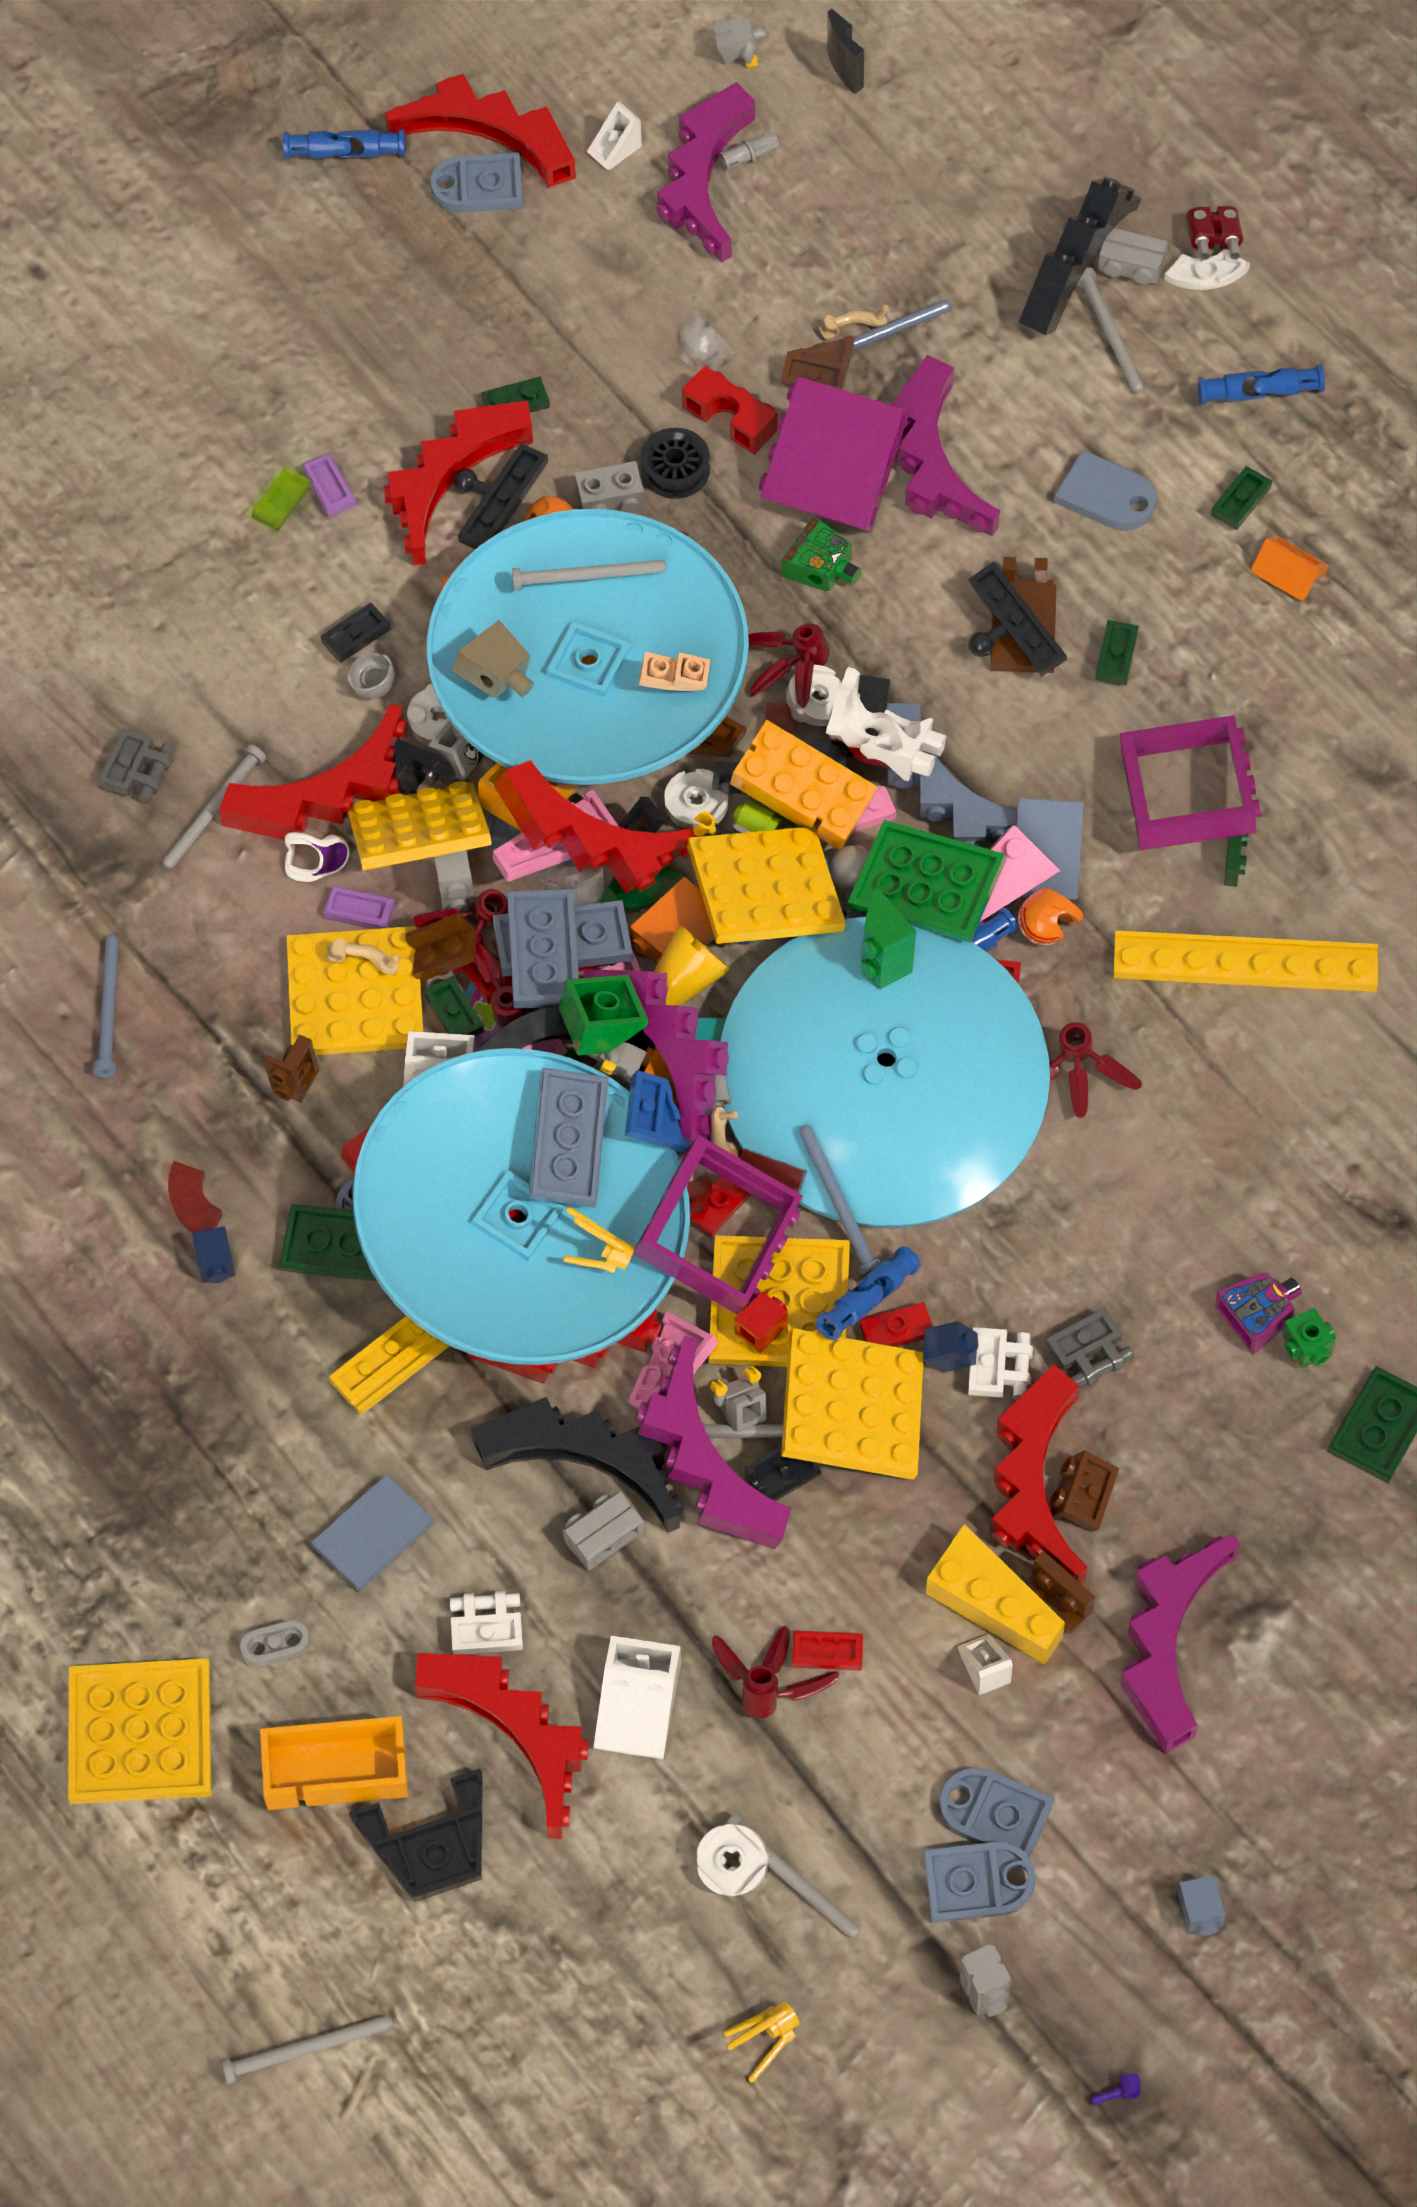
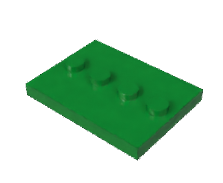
[848,820,1006,943]

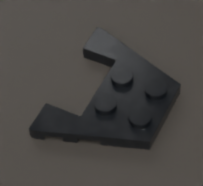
[349,1768,483,1902]

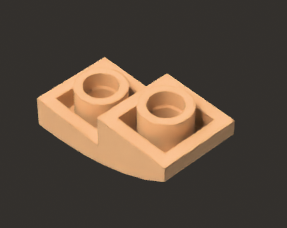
[638,652,710,691]

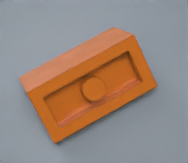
[1251,535,1330,601]

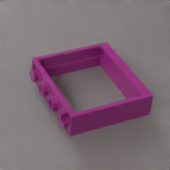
[1120,715,1261,851]
[633,1135,803,1315]

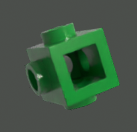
[1282,1307,1336,1369]

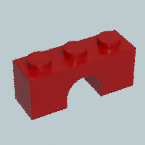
[681,366,778,455]

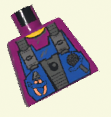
[1215,1272,1302,1355]

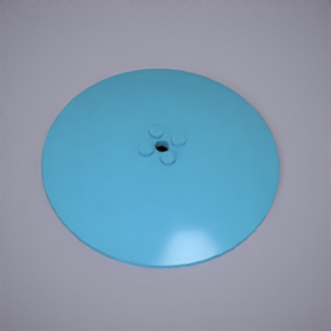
[427,509,749,785]
[720,917,1050,1228]
[353,1048,690,1365]

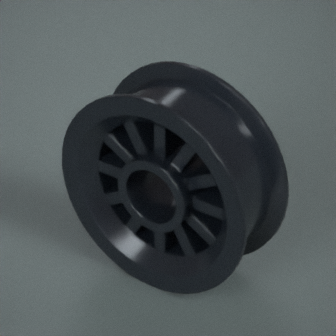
[641,428,710,499]

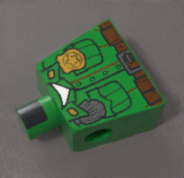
[781,516,861,592]

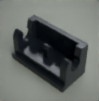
[745,1445,822,1501]

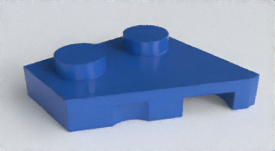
[624,1070,690,1153]

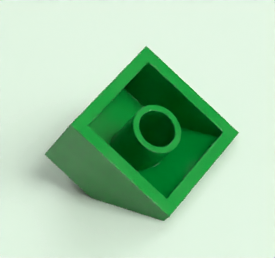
[860,887,916,989]
[559,975,648,1055]

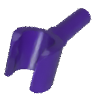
[1091,2074,1141,2105]

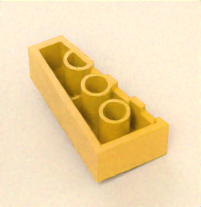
[926,1524,1065,1665]

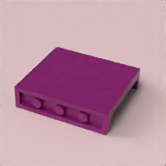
[759,376,909,532]

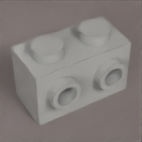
[575,461,645,513]

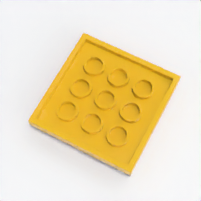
[348,781,492,871]
[687,826,846,944]
[287,926,424,1055]
[708,1235,850,1367]
[781,1328,923,1480]
[68,1658,212,1804]

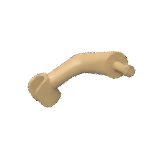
[819,305,889,340]
[327,939,399,975]
[711,1107,741,1158]

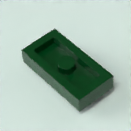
[481,376,550,413]
[1211,466,1272,530]
[1095,620,1139,685]
[1224,834,1249,887]
[424,976,484,1037]

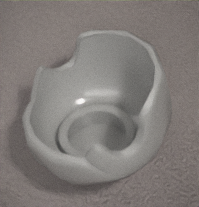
[347,652,396,699]
[829,845,870,891]

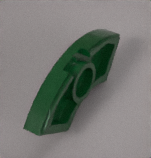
[600,867,687,913]

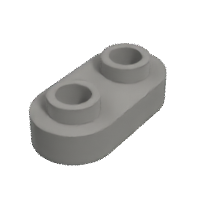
[240,1621,310,1667]

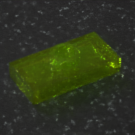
[251,467,312,531]

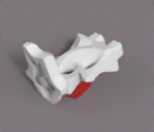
[826,667,946,781]

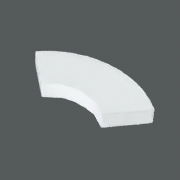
[1164,249,1250,290]

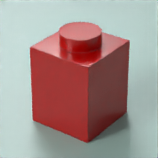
[735,1291,788,1354]

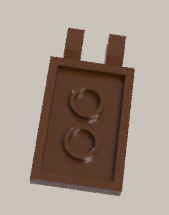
[990,557,1056,673]

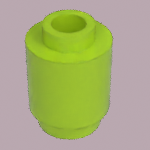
[733,800,783,832]

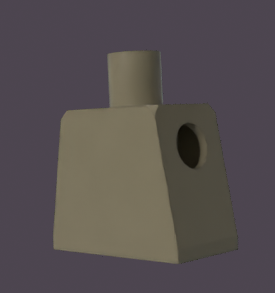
[452,620,534,697]

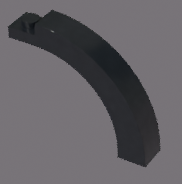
[475,1006,653,1052]

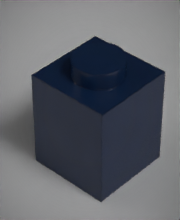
[192,1226,235,1283]
[923,1321,979,1372]

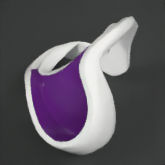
[285,832,349,882]

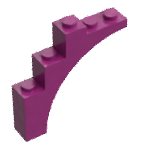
[656,82,755,263]
[892,355,1000,537]
[583,969,729,1142]
[635,1335,792,1549]
[1120,1533,1240,1754]

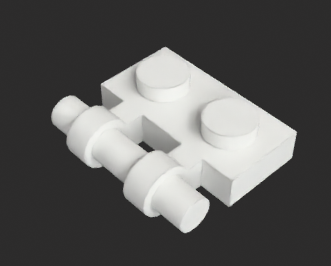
[968,1327,1033,1400]
[450,1591,523,1655]

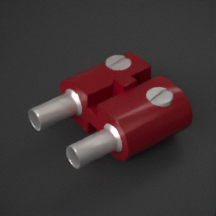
[1186,206,1243,261]

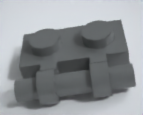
[98,728,174,803]
[1046,1308,1134,1387]

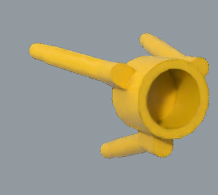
[563,1207,635,1274]
[724,2001,800,2083]

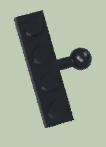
[453,443,548,549]
[968,562,1067,677]

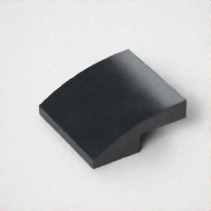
[827,8,864,94]

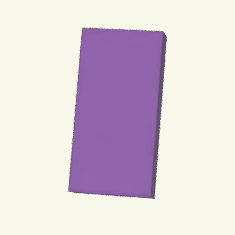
[302,453,356,517]
[323,886,395,929]

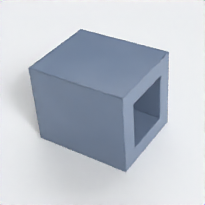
[1178,1875,1226,1936]

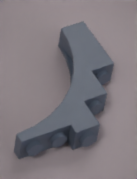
[887,703,1017,848]

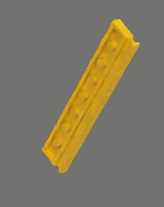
[1113,930,1378,992]
[329,1316,449,1416]

